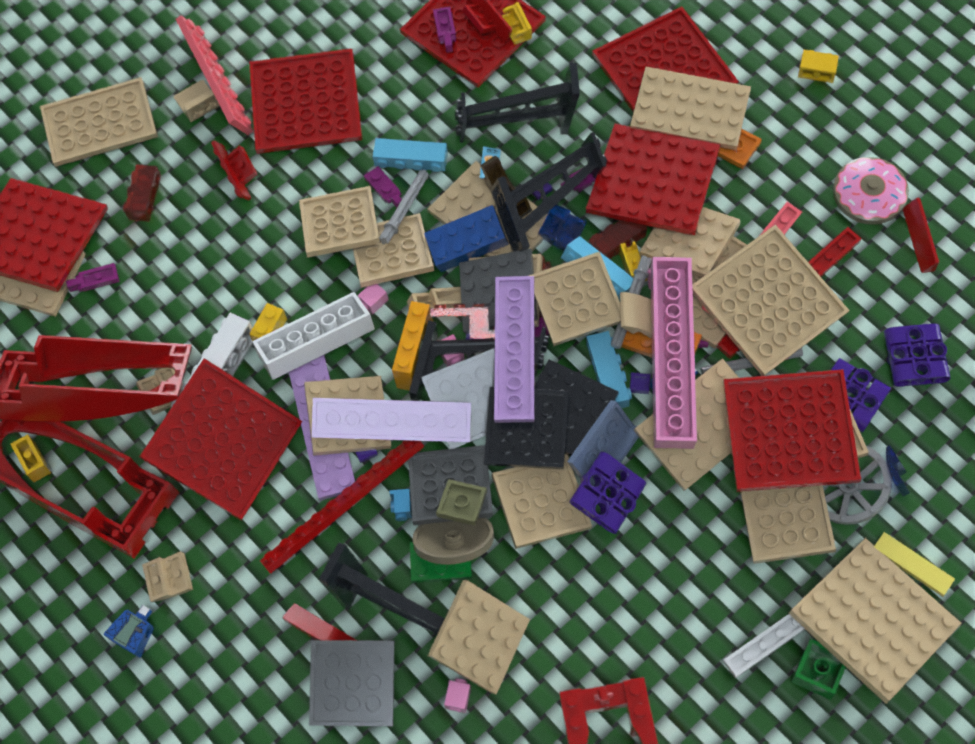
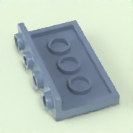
[567,400,639,486]

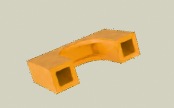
[392,301,433,390]

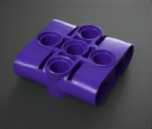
[884,324,951,387]
[832,358,891,433]
[569,451,647,534]

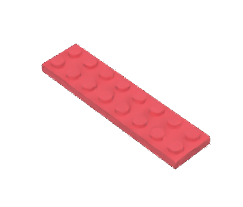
[176,15,253,135]

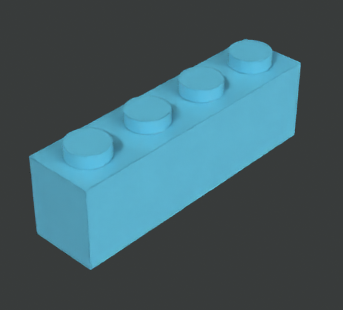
[373,138,448,172]
[561,236,633,301]
[586,331,632,408]

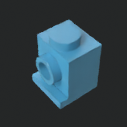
[389,489,412,521]

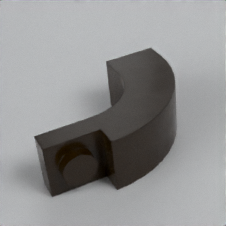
[480,156,532,218]

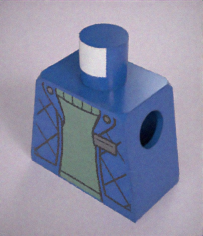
[103,605,154,658]

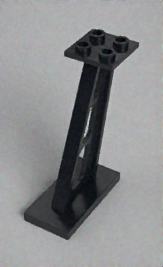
[455,63,580,143]
[490,132,607,252]
[409,321,549,401]
[319,542,445,635]

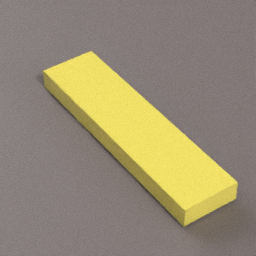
[874,532,955,597]

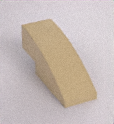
[407,287,462,315]

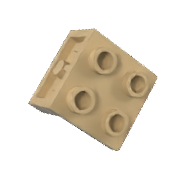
[173,80,220,122]

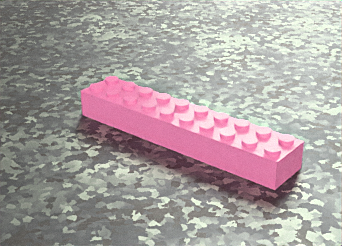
[651,257,697,449]

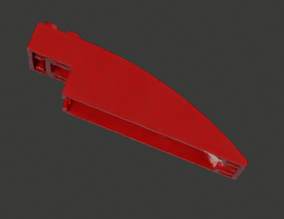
[0,335,192,422]
[0,419,179,559]
[559,677,658,744]

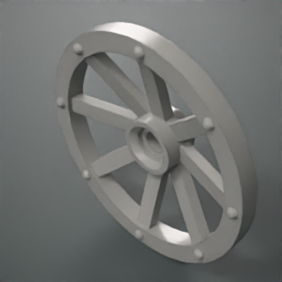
[825,446,892,525]

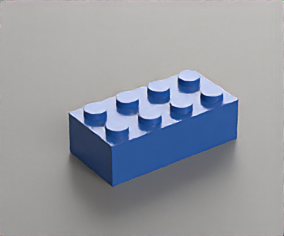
[424,205,509,272]

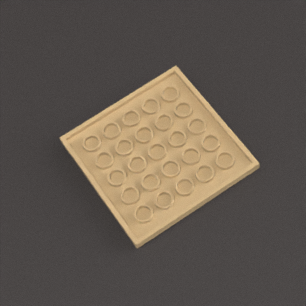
[692,225,850,376]
[789,538,962,704]

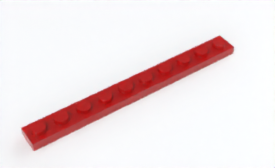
[717,227,862,359]
[260,440,424,574]

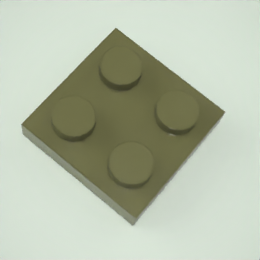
[436,479,487,526]

